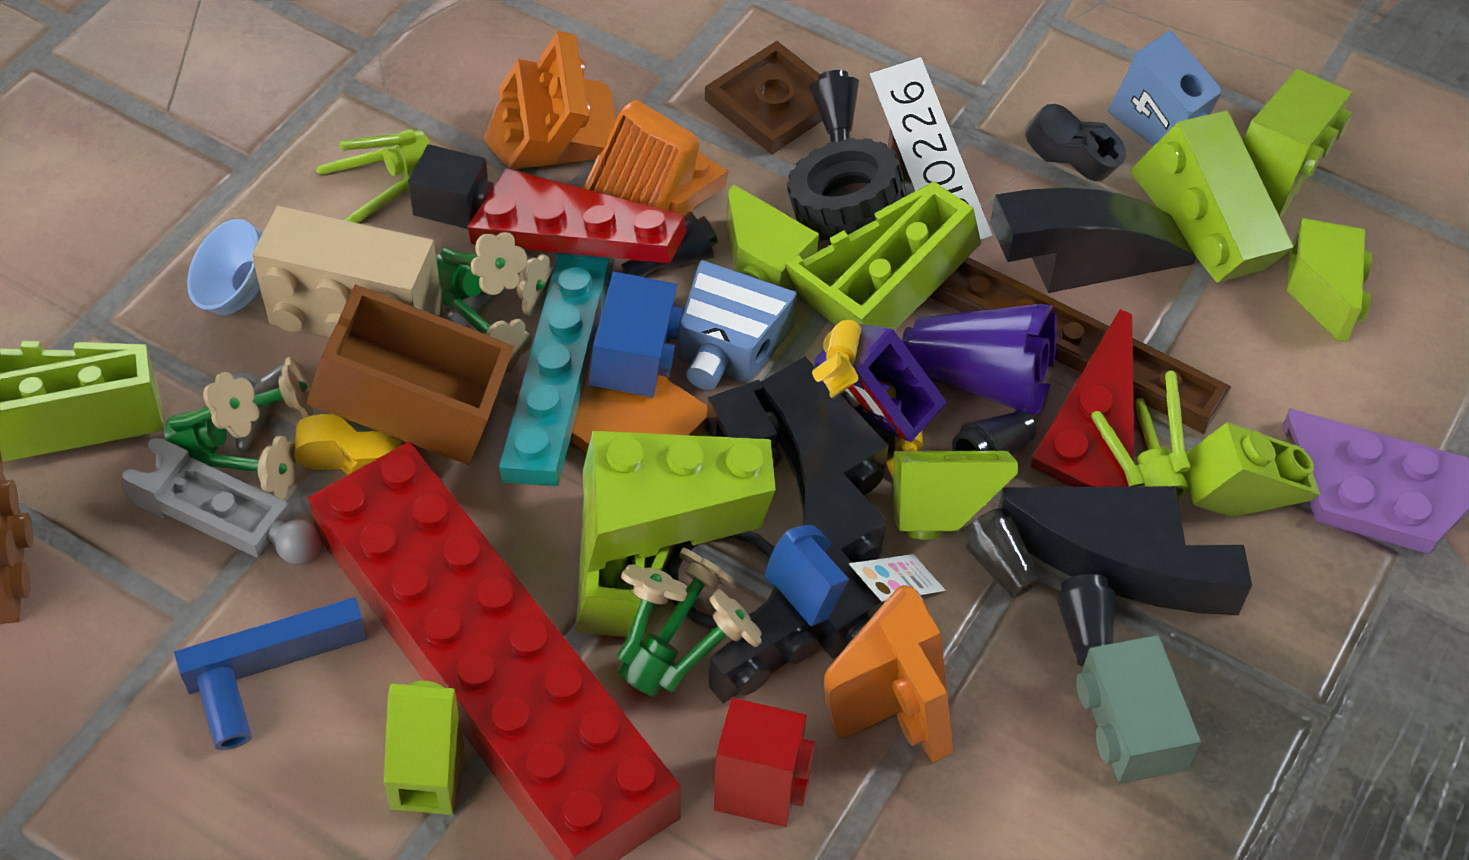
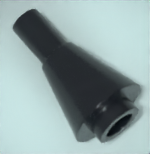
[810,70,859,142]
[621,211,718,277]

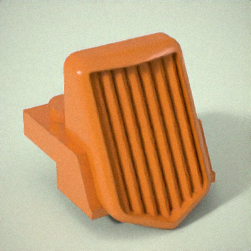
[484,31,616,171]
[584,100,729,216]
[824,585,954,763]

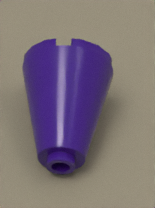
[902,304,1057,415]

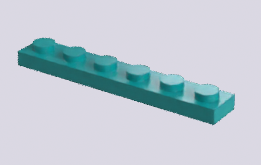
[499,253,615,486]

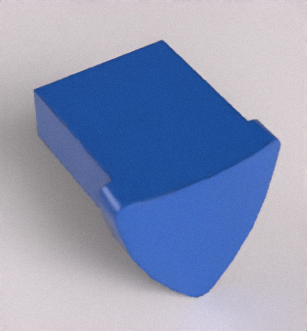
[765,525,849,626]

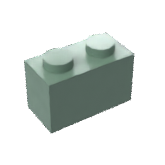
[1076,635,1201,784]

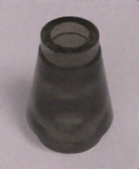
[962,508,1041,598]

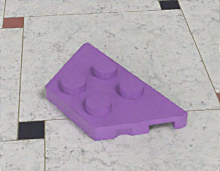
[1283,408,1469,554]

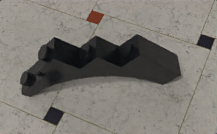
[709,356,888,704]

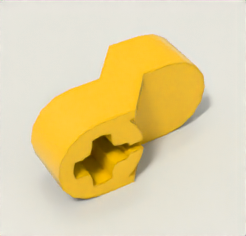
[294,414,403,475]

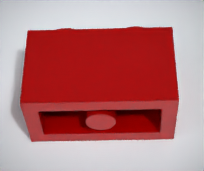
[713,697,815,827]

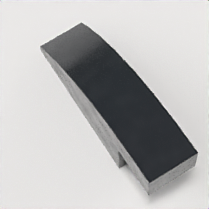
[990,188,1196,293]
[995,486,1252,615]

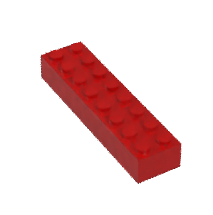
[308,441,681,860]

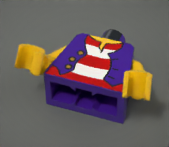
[812,319,946,478]

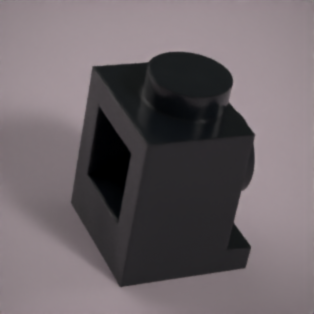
[707,379,781,468]

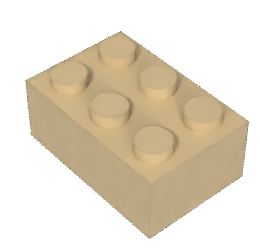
[252,206,443,338]

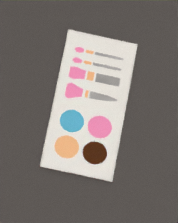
[848,554,946,602]

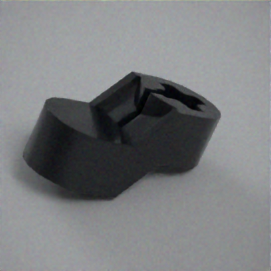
[1025,103,1126,181]

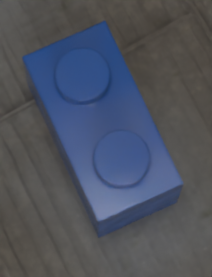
[588,271,684,398]

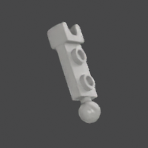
[122,438,322,565]

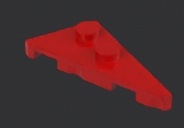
[1031,309,1134,487]

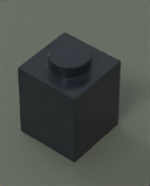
[408,144,494,229]

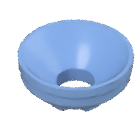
[187,219,263,316]

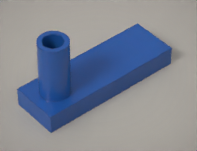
[174,597,367,750]

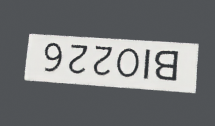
[869,57,992,239]

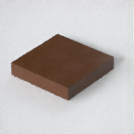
[705,41,822,155]

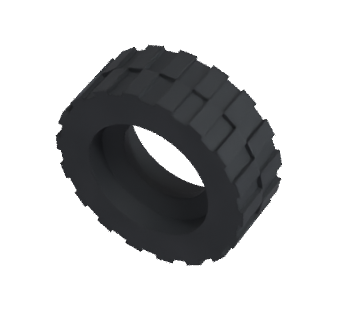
[787,138,907,241]

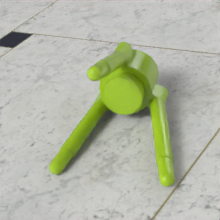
[316,128,431,223]
[1092,371,1191,499]

